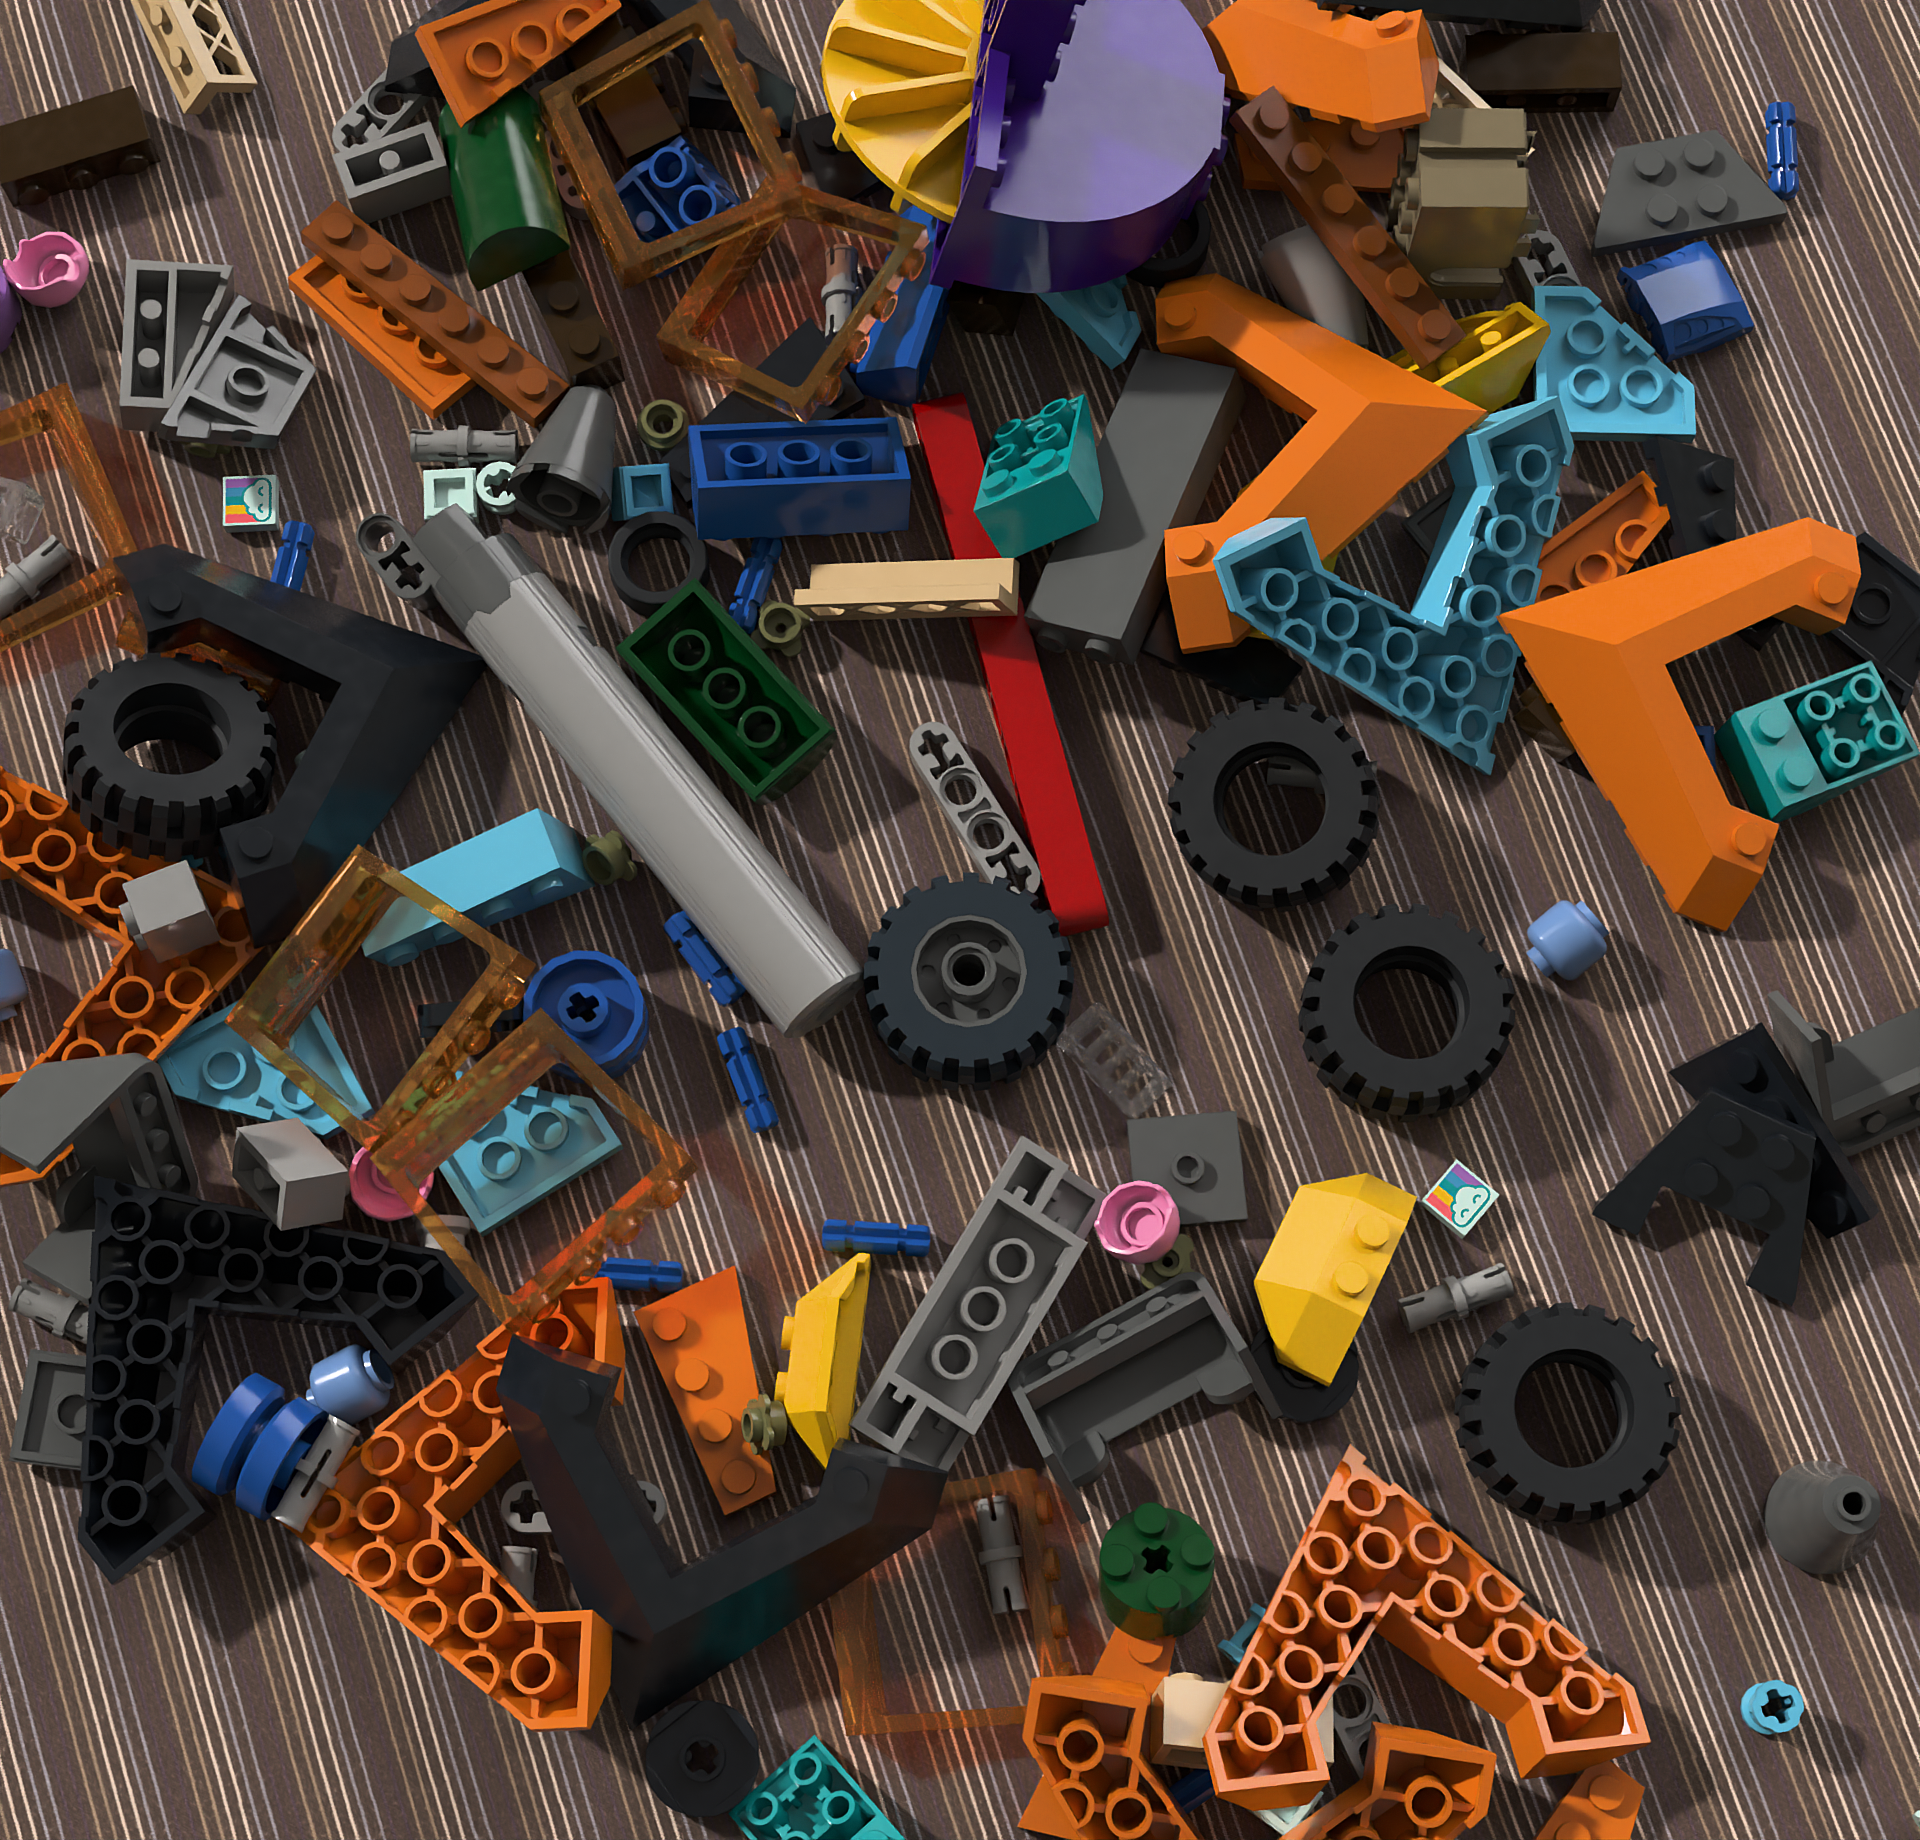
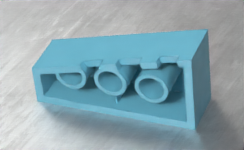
[344,808,595,967]

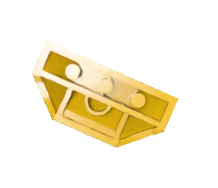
[1386,302,1551,415]
[1253,1173,1417,1387]
[774,1253,871,1471]

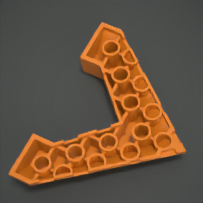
[1202,0,1440,133]
[1155,273,1489,654]
[1496,517,1861,932]
[0,766,265,1188]
[275,1277,626,1732]
[1202,1444,1651,1811]
[1022,1675,1497,1840]

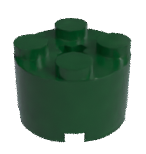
[1098,1502,1215,1641]

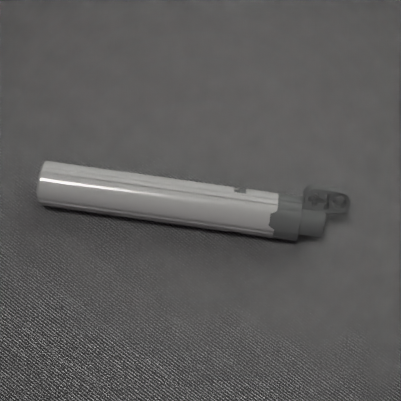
[355,503,864,1038]

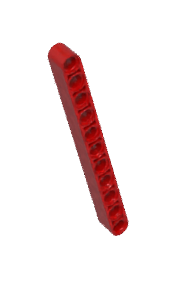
[911,392,1109,937]

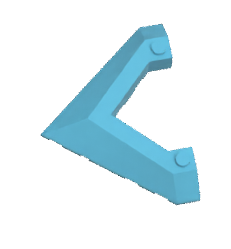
[1212,396,1574,775]

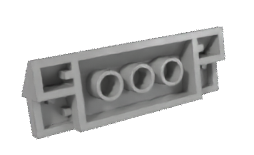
[848,1136,1108,1471]

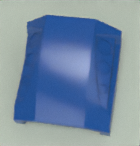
[600,135,747,279]
[1616,240,1754,364]

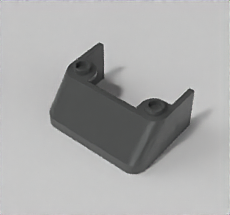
[1767,990,1920,1157]
[0,1053,198,1305]
[1007,1272,1283,1525]

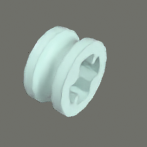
[476,461,517,515]

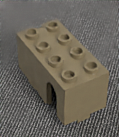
[1385,108,1540,299]

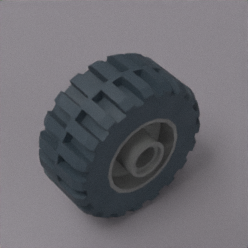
[864,872,1074,1091]

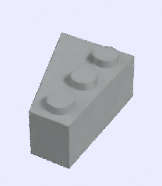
[119,259,235,432]

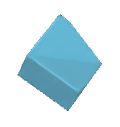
[611,463,674,521]

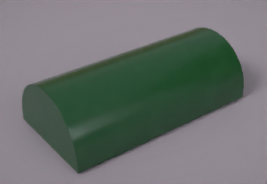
[439,87,571,292]
[615,578,837,806]

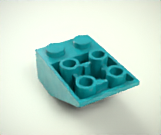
[974,394,1104,558]
[1714,660,1920,823]
[728,1735,906,1840]

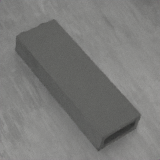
[1024,349,1247,665]

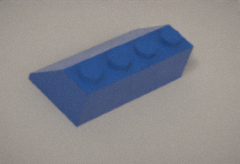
[850,205,950,408]
[688,417,911,541]

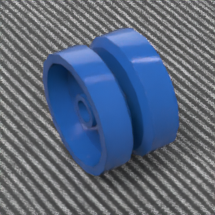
[523,951,650,1084]
[192,1372,328,1521]

